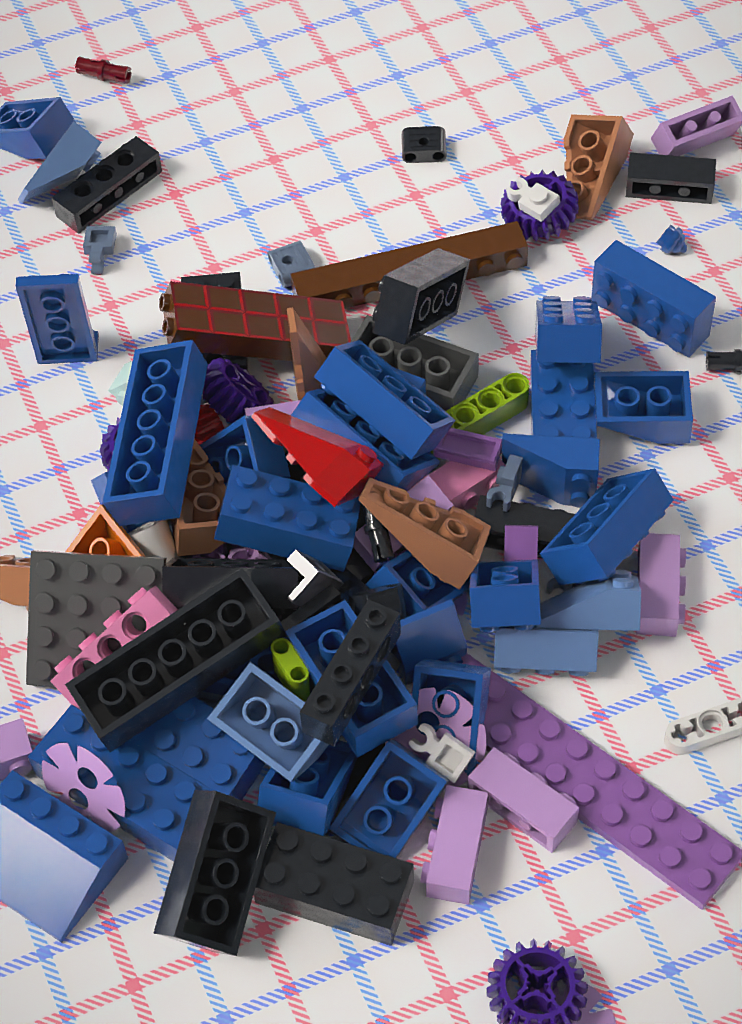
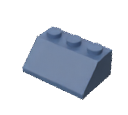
[494,625,599,676]
[207,662,329,782]

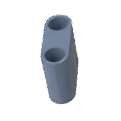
[267,240,315,288]

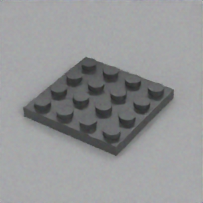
[26,550,167,687]

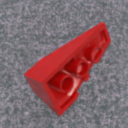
[251,407,384,507]

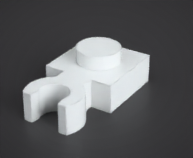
[506,177,560,222]
[408,723,476,783]

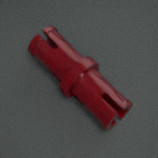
[75,56,132,84]

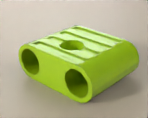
[271,638,311,702]

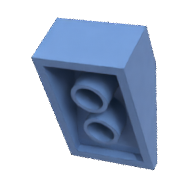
[18,121,102,203]
[537,570,641,631]

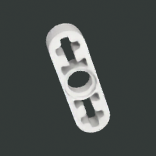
[664,698,742,755]

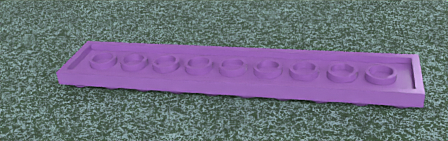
[462,653,742,910]

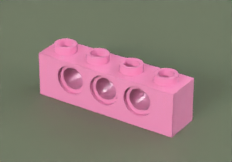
[50,585,178,709]

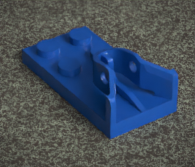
[15,274,99,364]

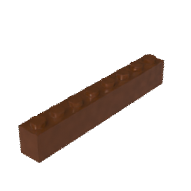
[290,221,528,309]

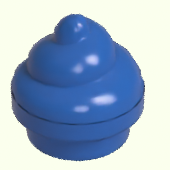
[656,224,687,254]

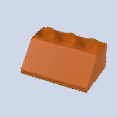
[65,505,146,557]

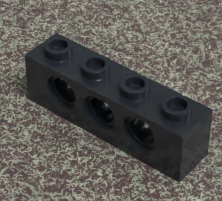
[51,136,162,234]
[300,599,401,747]

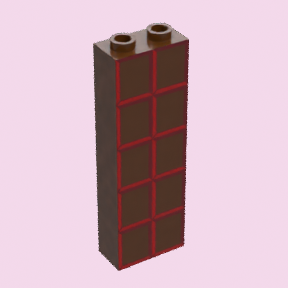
[159,281,351,362]

